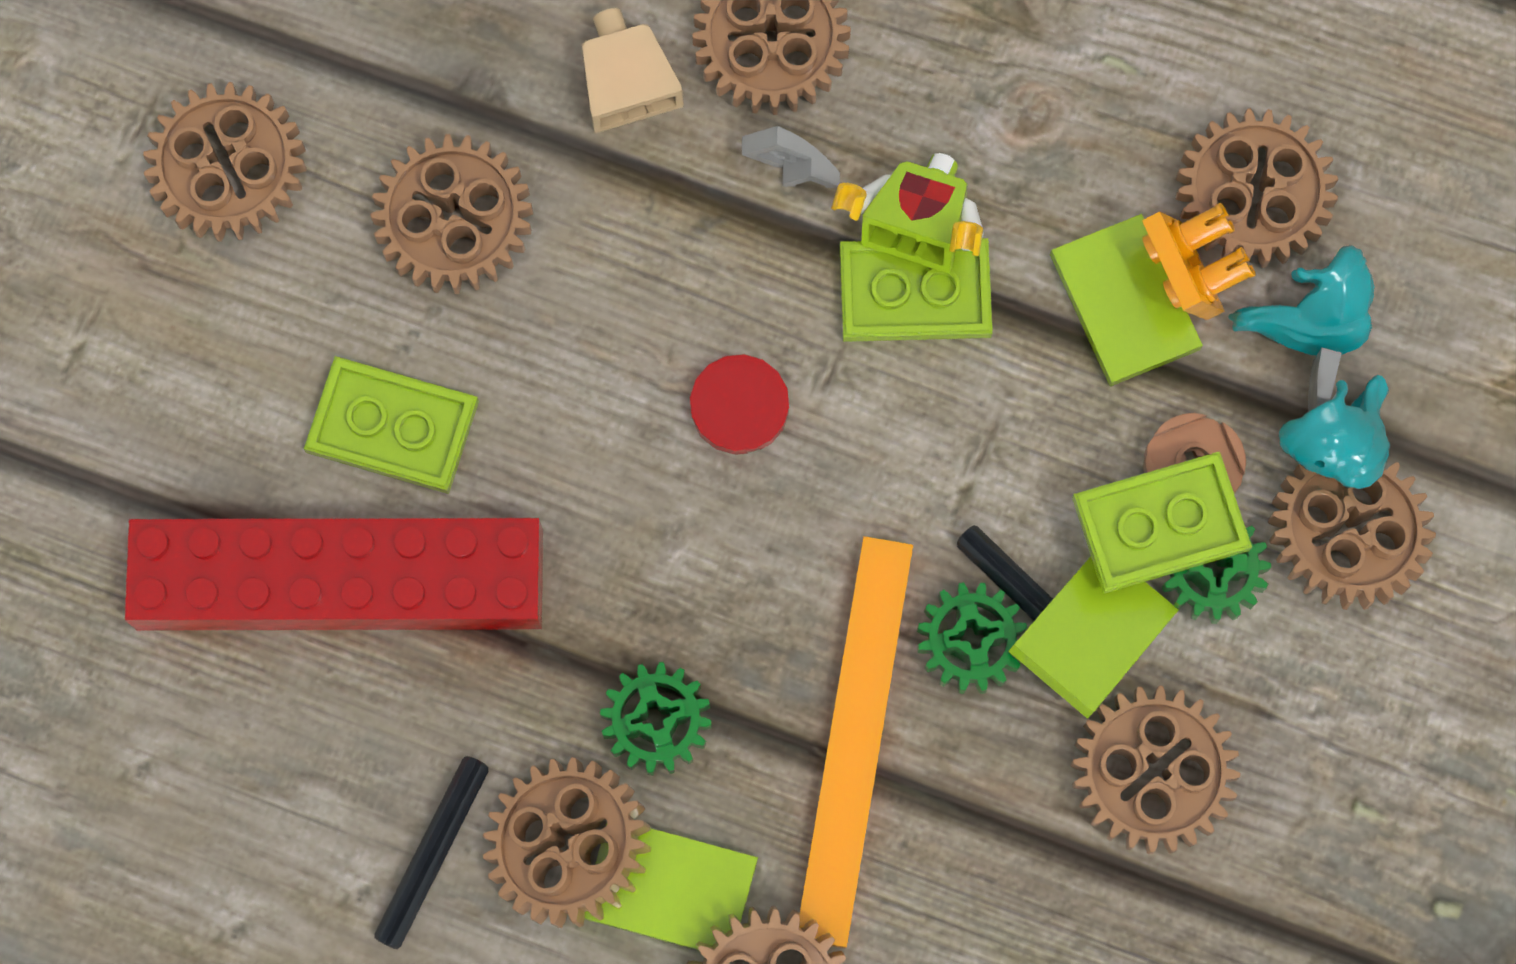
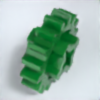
[1162,525,1271,624]
[917,582,1028,694]
[600,662,712,776]

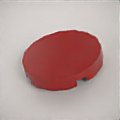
[690,354,789,455]

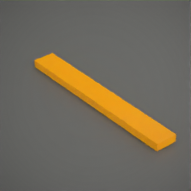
[799,536,913,949]

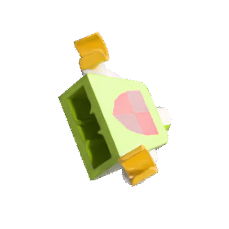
[831,153,984,274]

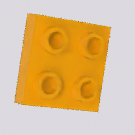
[1142,202,1256,320]

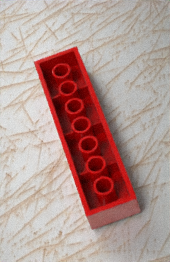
[125,518,543,631]

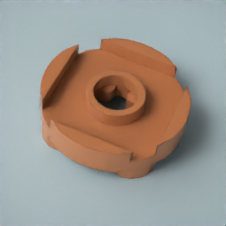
[1143,413,1246,494]

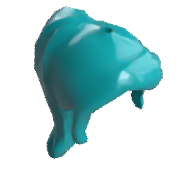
[1228,245,1375,355]
[1278,375,1390,489]

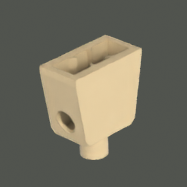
[582,8,683,133]

